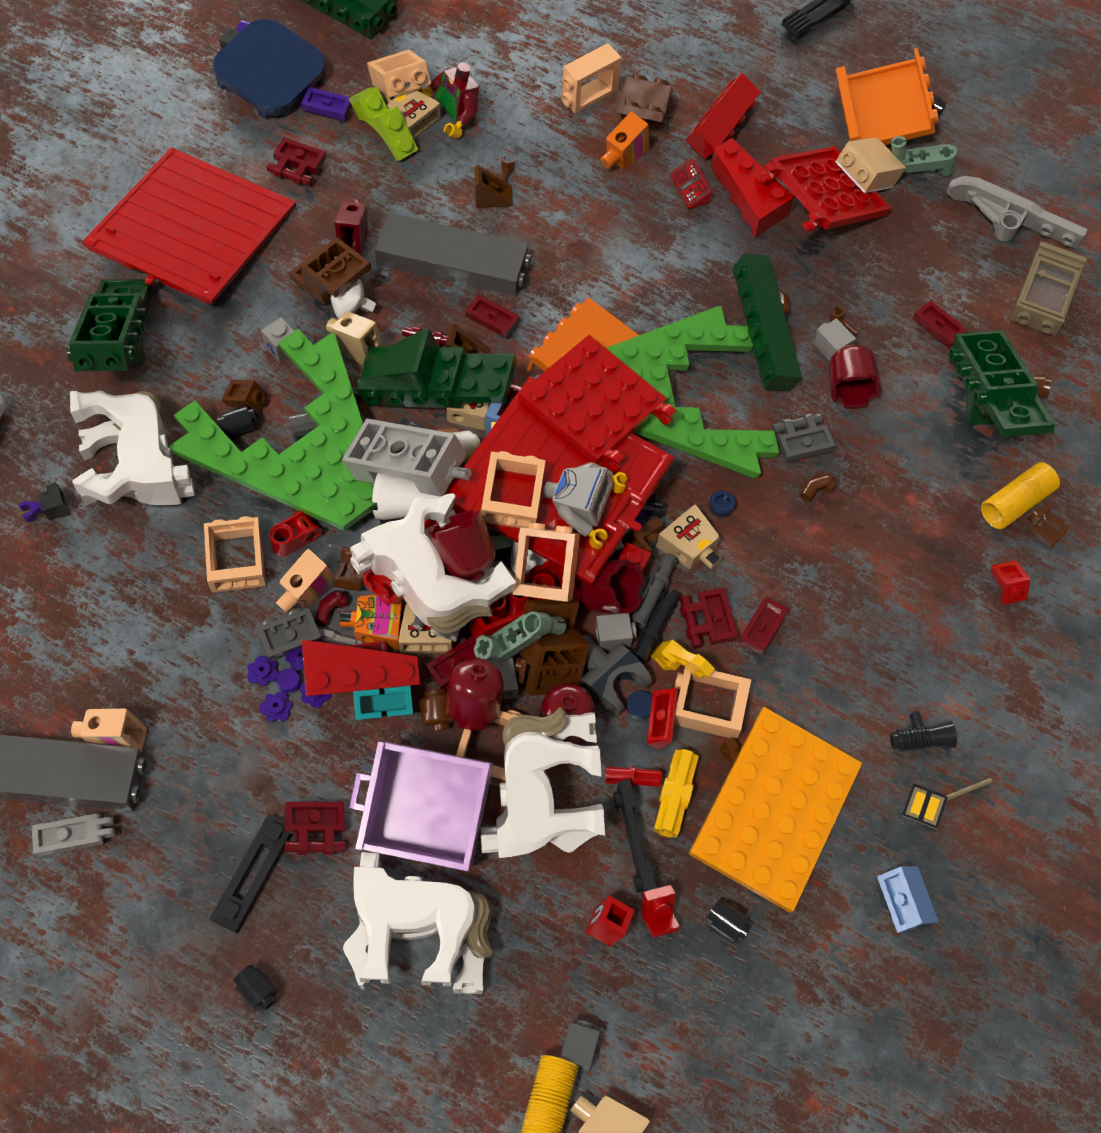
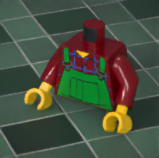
[415,62,479,139]

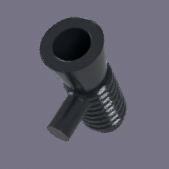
[890,712,957,752]

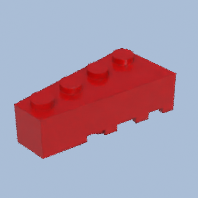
[711,138,794,237]
[469,560,581,640]
[301,639,420,696]

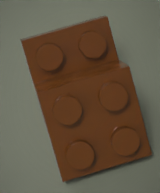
[616,74,674,125]
[289,237,372,304]
[518,598,590,696]

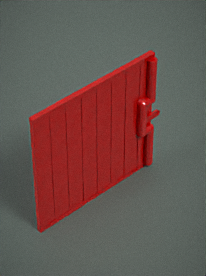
[82,147,296,305]
[443,376,675,586]

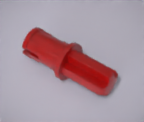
[605,765,662,788]

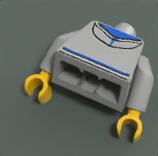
[543,462,627,549]

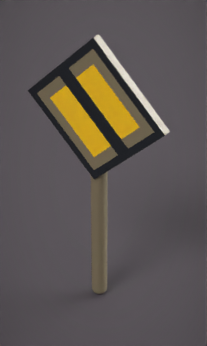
[902,778,993,830]

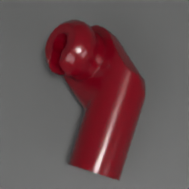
[314,590,348,626]

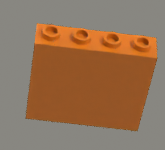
[836,48,939,145]
[526,297,639,372]

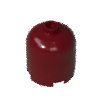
[829,344,882,409]
[428,510,495,581]
[575,559,644,613]
[444,658,504,731]
[539,683,594,745]

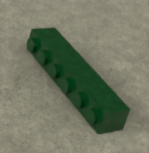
[732,253,802,391]

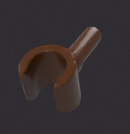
[501,155,515,182]
[829,306,860,336]

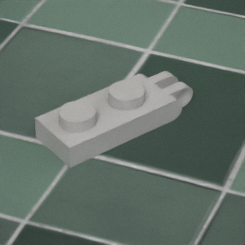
[32,814,115,857]

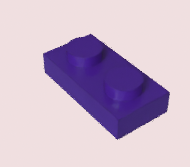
[301,87,352,121]

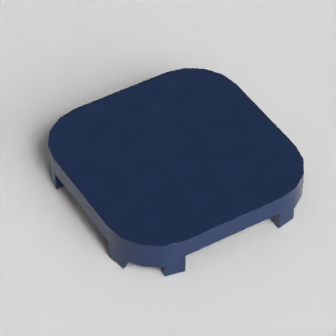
[213,19,325,119]

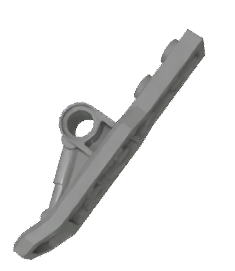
[946,176,1088,249]

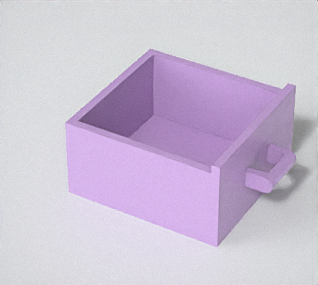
[349,742,494,871]

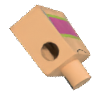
[275,549,335,613]
[71,709,147,752]

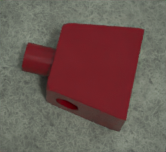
[335,200,368,256]

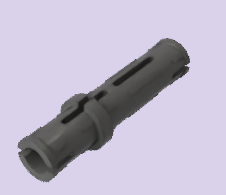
[630,553,677,629]

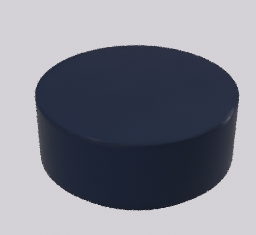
[709,490,736,518]
[626,691,652,720]

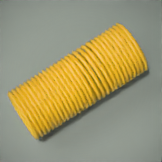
[981,462,1060,530]
[520,1055,579,1133]

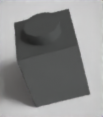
[561,1020,600,1072]

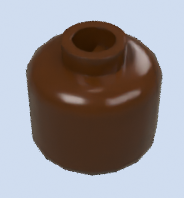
[419,689,455,731]

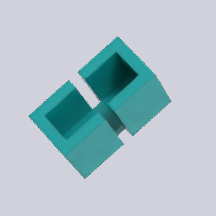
[353,686,413,720]

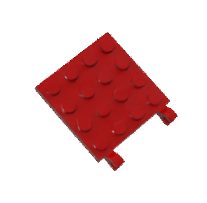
[758,146,892,232]
[518,334,676,472]

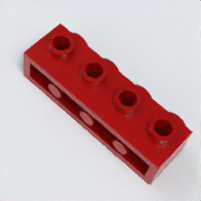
[685,73,760,159]

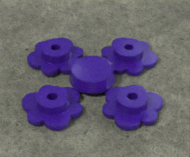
[247,648,330,722]

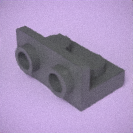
[257,608,321,660]

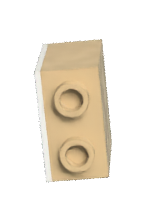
[835,137,906,193]

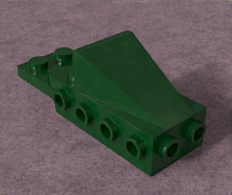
[301,0,398,40]
[67,279,152,372]
[357,329,517,408]
[949,330,1056,437]

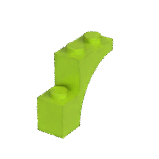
[349,86,418,161]

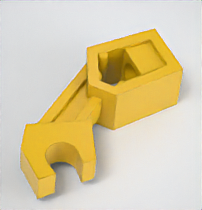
[651,640,715,678]

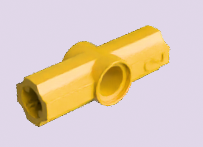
[653,749,699,838]

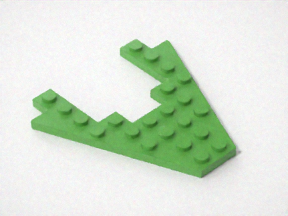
[607,306,779,478]
[169,329,377,531]

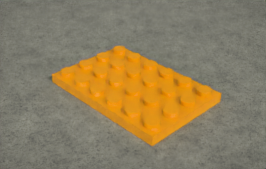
[688,707,862,913]

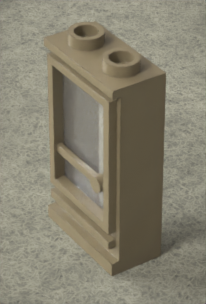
[1010,241,1087,337]

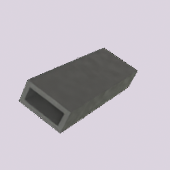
[375,213,531,296]
[0,735,147,812]

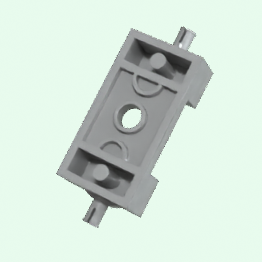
[342,419,471,497]

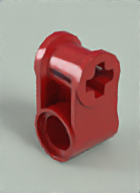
[269,510,323,557]

